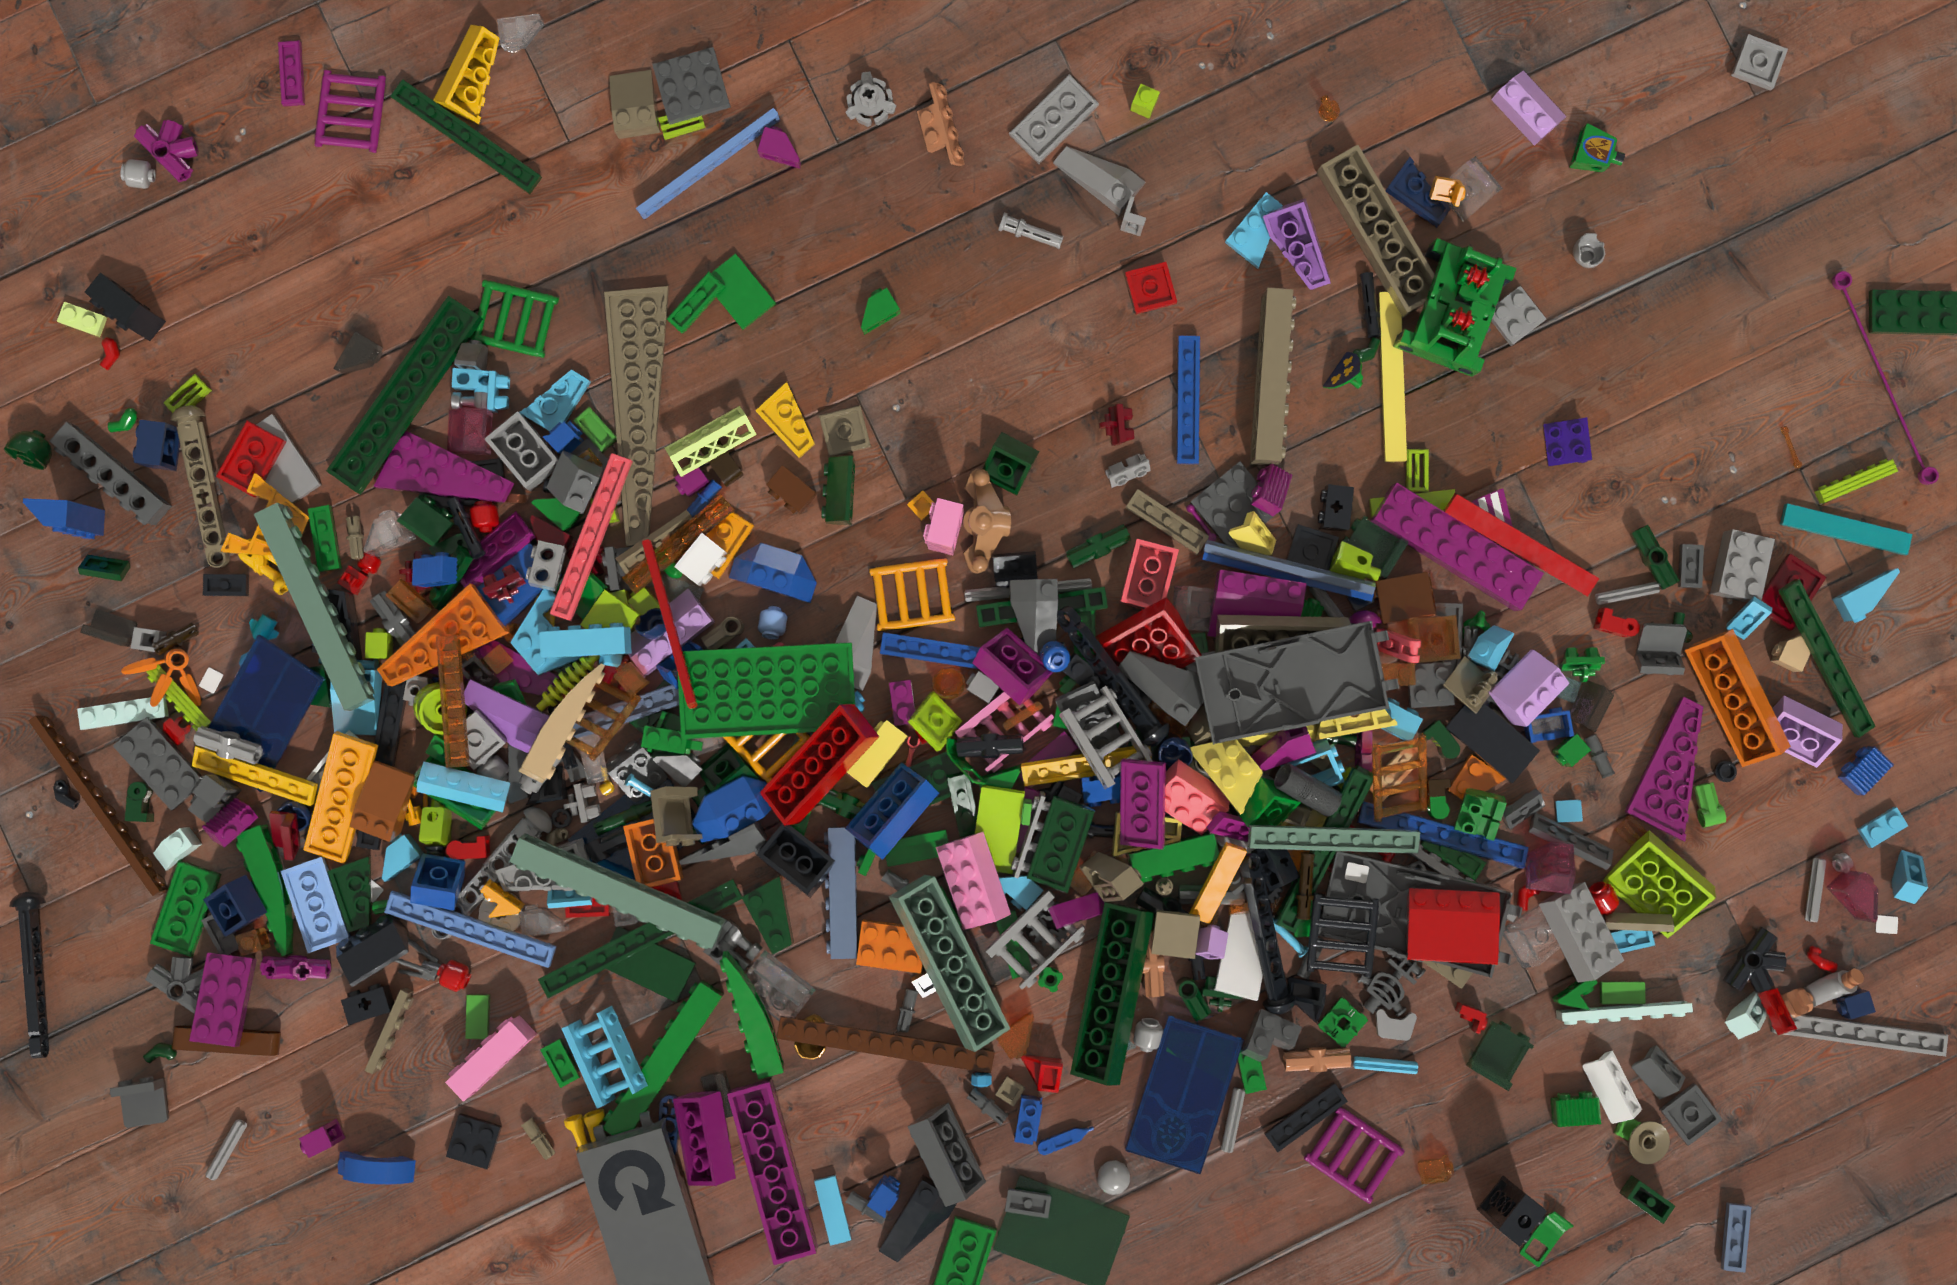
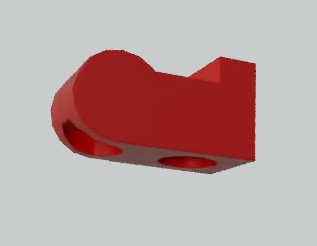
[1593,607,1640,637]
[446,835,490,859]

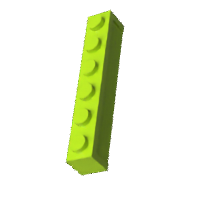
[1814,459,1898,504]
[147,664,212,732]

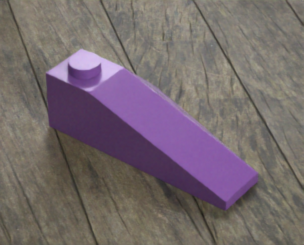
[1263,198,1331,290]
[462,679,550,753]

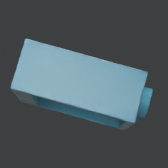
[1280,738,1345,787]

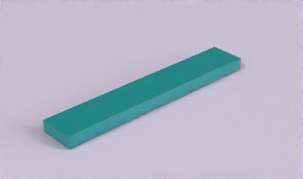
[1780,503,1913,556]

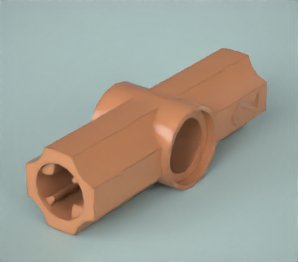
[1143,930,1165,997]
[1283,1047,1351,1072]

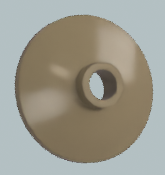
[1628,1121,1670,1164]

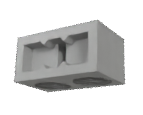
[526,540,566,592]

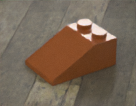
[350,761,416,842]

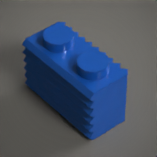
[412,552,458,587]
[1838,746,1894,795]

